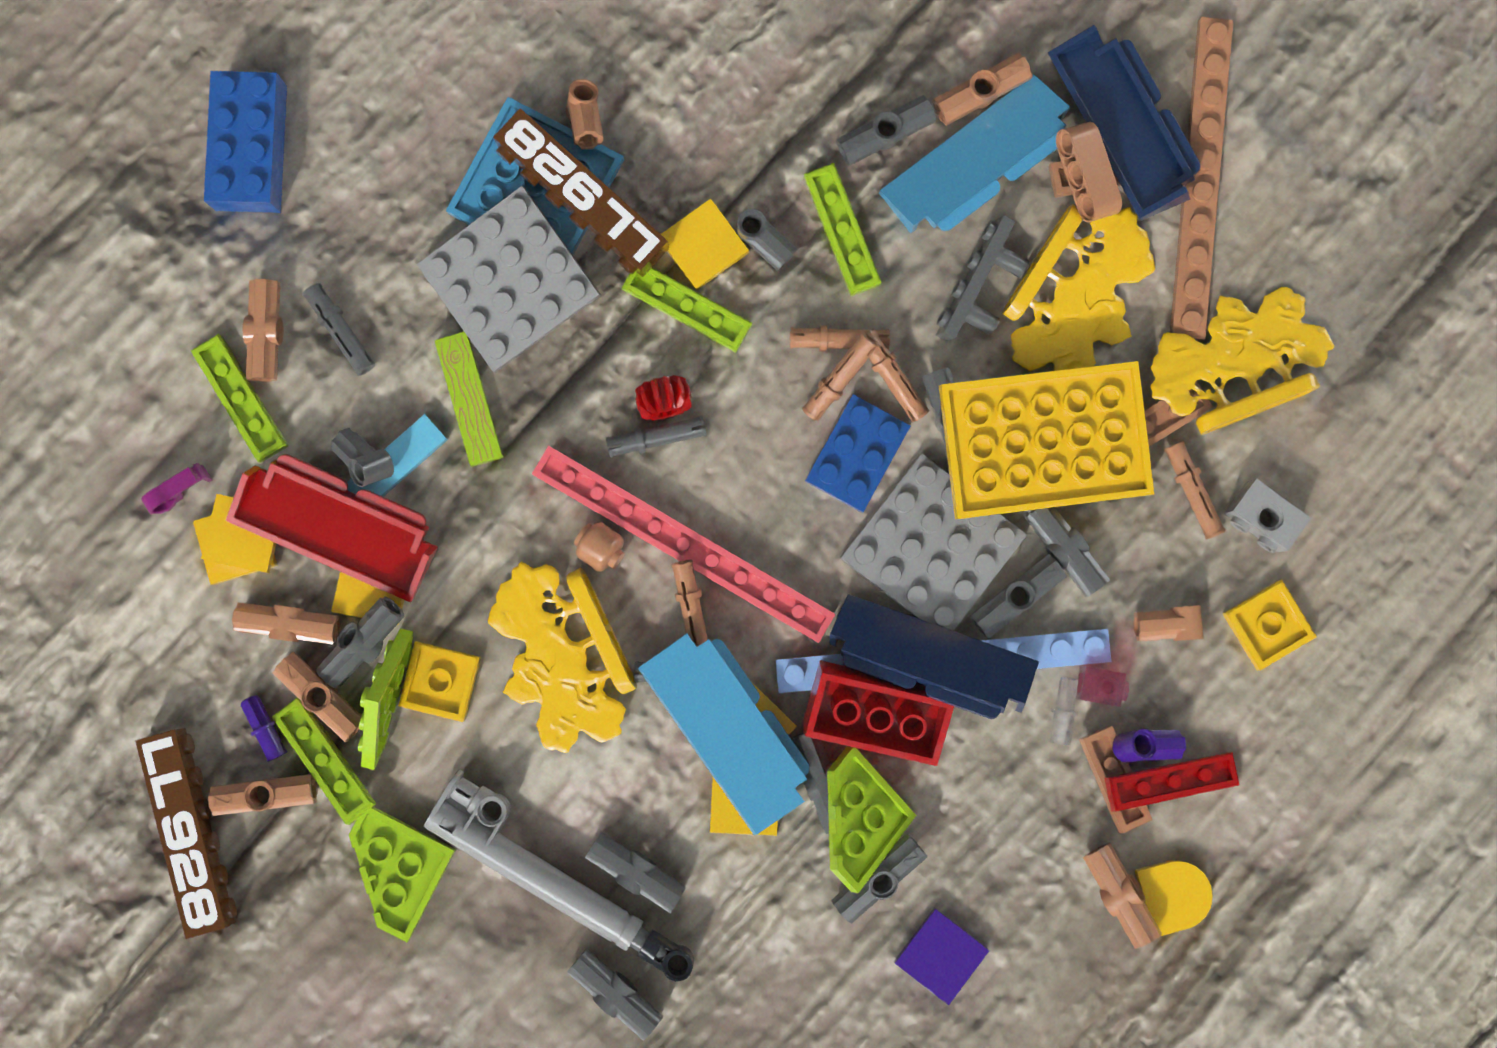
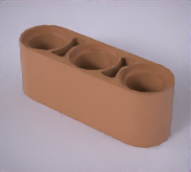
[1056,122,1122,222]

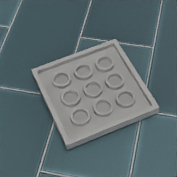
[417,186,601,372]
[840,454,1027,631]

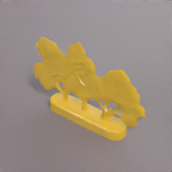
[1002,204,1155,371]
[1150,287,1334,435]
[487,561,637,753]

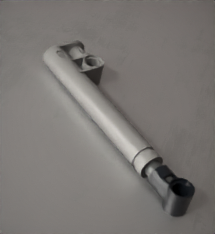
[424,769,694,982]

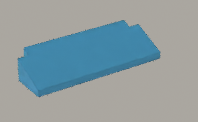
[879,74,1070,233]
[638,634,809,835]

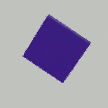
[894,907,989,1005]

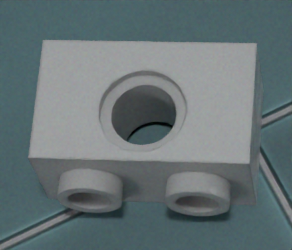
[1224,479,1311,553]

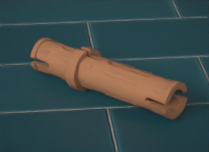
[789,325,890,352]
[867,329,930,423]
[802,332,880,421]
[1164,441,1226,540]
[671,560,708,647]

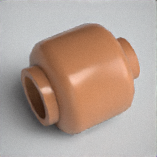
[574,522,625,572]

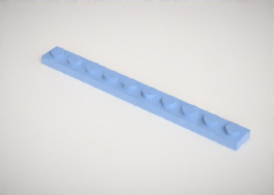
[775,629,1112,693]

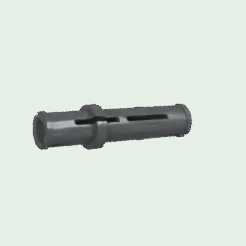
[303,283,375,376]
[605,416,707,458]

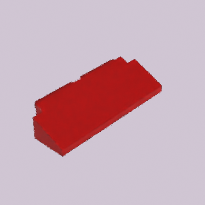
[225,454,438,603]

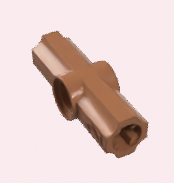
[932,52,1033,126]
[242,279,284,382]
[232,602,340,645]
[272,652,362,742]
[208,774,318,816]
[1083,842,1162,949]

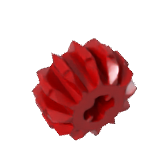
[635,375,692,421]

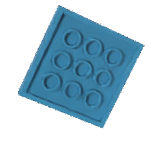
[446,97,625,255]

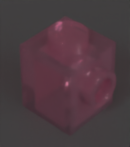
[1074,666,1129,707]

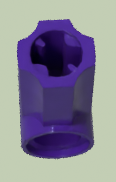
[1112,729,1186,763]

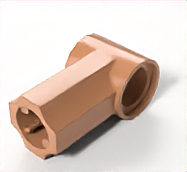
[565,79,603,149]
[1133,605,1204,641]

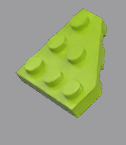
[358,628,413,770]
[827,746,917,893]
[349,807,456,943]

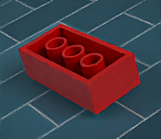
[803,660,954,766]

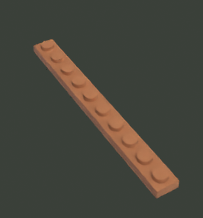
[1170,17,1233,342]

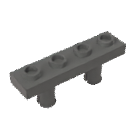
[936,215,1030,341]

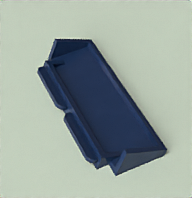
[1048,25,1201,221]
[829,594,1039,719]

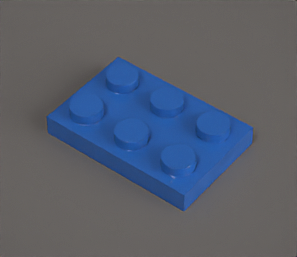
[805,394,911,513]

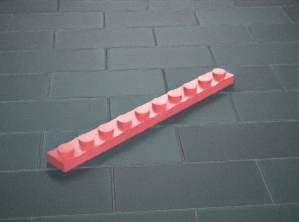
[532,446,836,643]

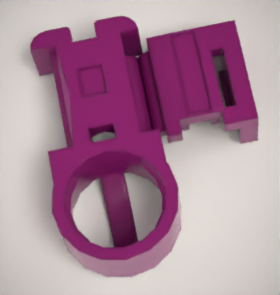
[141,463,212,514]

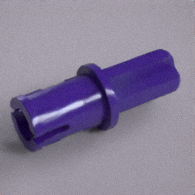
[241,695,288,762]

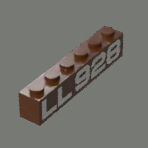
[493,108,669,277]
[135,728,237,939]

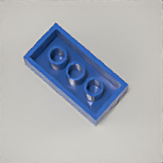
[204,71,287,213]

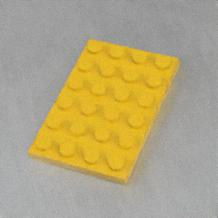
[939,361,1154,519]

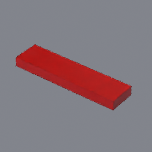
[1104,752,1240,812]

